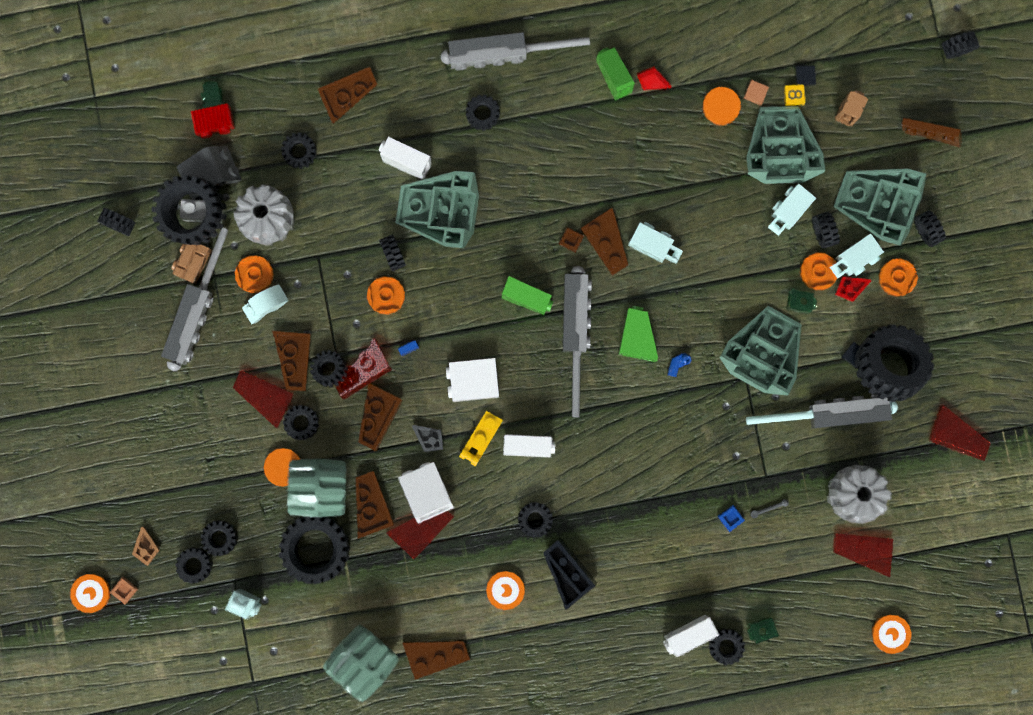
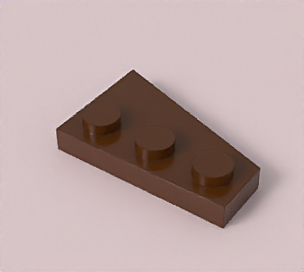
[318,67,377,124]
[902,118,962,148]
[581,207,628,276]
[272,331,311,392]
[358,383,403,452]
[402,641,470,680]

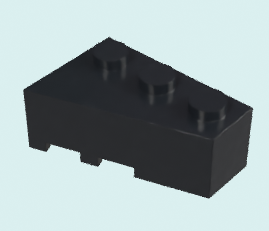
[543,537,597,611]

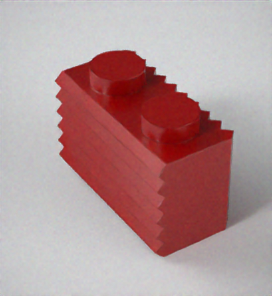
[191,104,235,139]

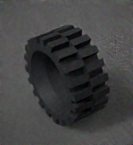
[152,175,227,245]
[279,516,350,584]

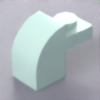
[242,285,289,324]

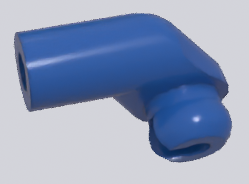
[667,353,692,377]

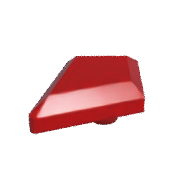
[637,66,671,91]
[835,277,871,302]

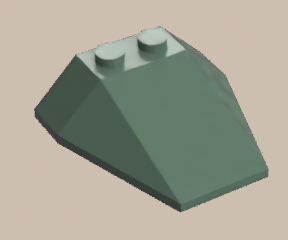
[746,106,825,184]
[834,169,926,246]
[395,171,479,248]
[720,306,801,396]

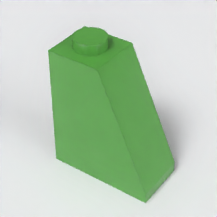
[596,48,635,100]
[502,276,554,315]
[618,306,658,362]

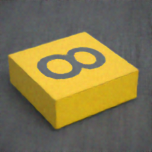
[784,85,805,106]

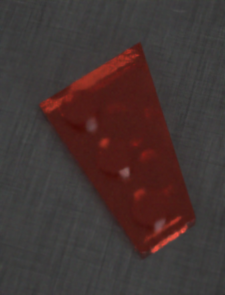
[335,338,392,400]
[233,371,294,429]
[928,405,991,461]
[386,511,454,559]
[833,533,893,578]

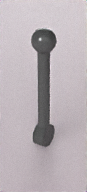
[750,499,789,518]

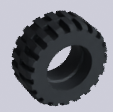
[855,324,934,402]

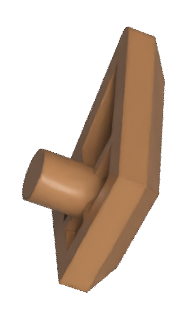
[132,527,160,566]

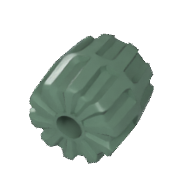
[288,458,346,517]
[323,625,399,702]

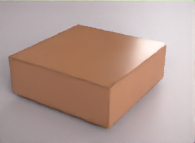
[744,80,769,106]
[110,577,138,604]

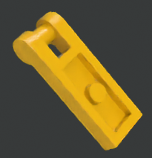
[459,411,503,467]

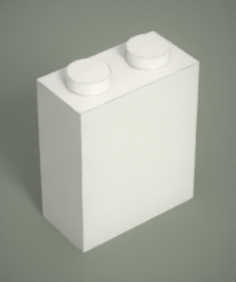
[379,137,432,180]
[446,358,499,402]
[504,435,555,458]
[399,462,454,524]
[663,615,719,657]

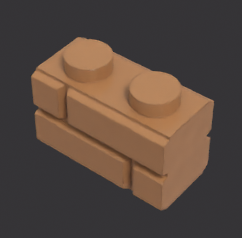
[835,90,868,127]
[172,244,212,285]

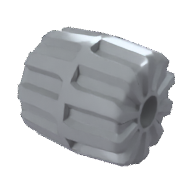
[234,184,294,246]
[826,465,891,523]

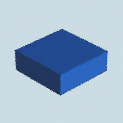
[398,340,419,356]
[717,505,745,532]

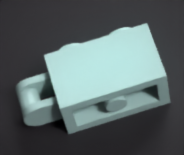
[768,184,816,236]
[628,222,683,264]
[830,234,884,279]
[225,589,262,619]

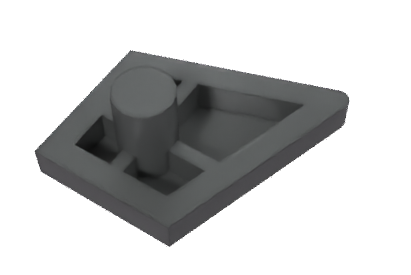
[412,425,443,452]

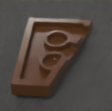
[356,471,394,539]

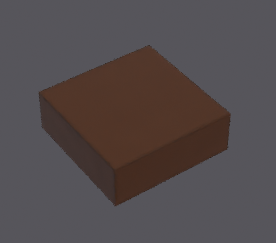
[559,227,584,253]

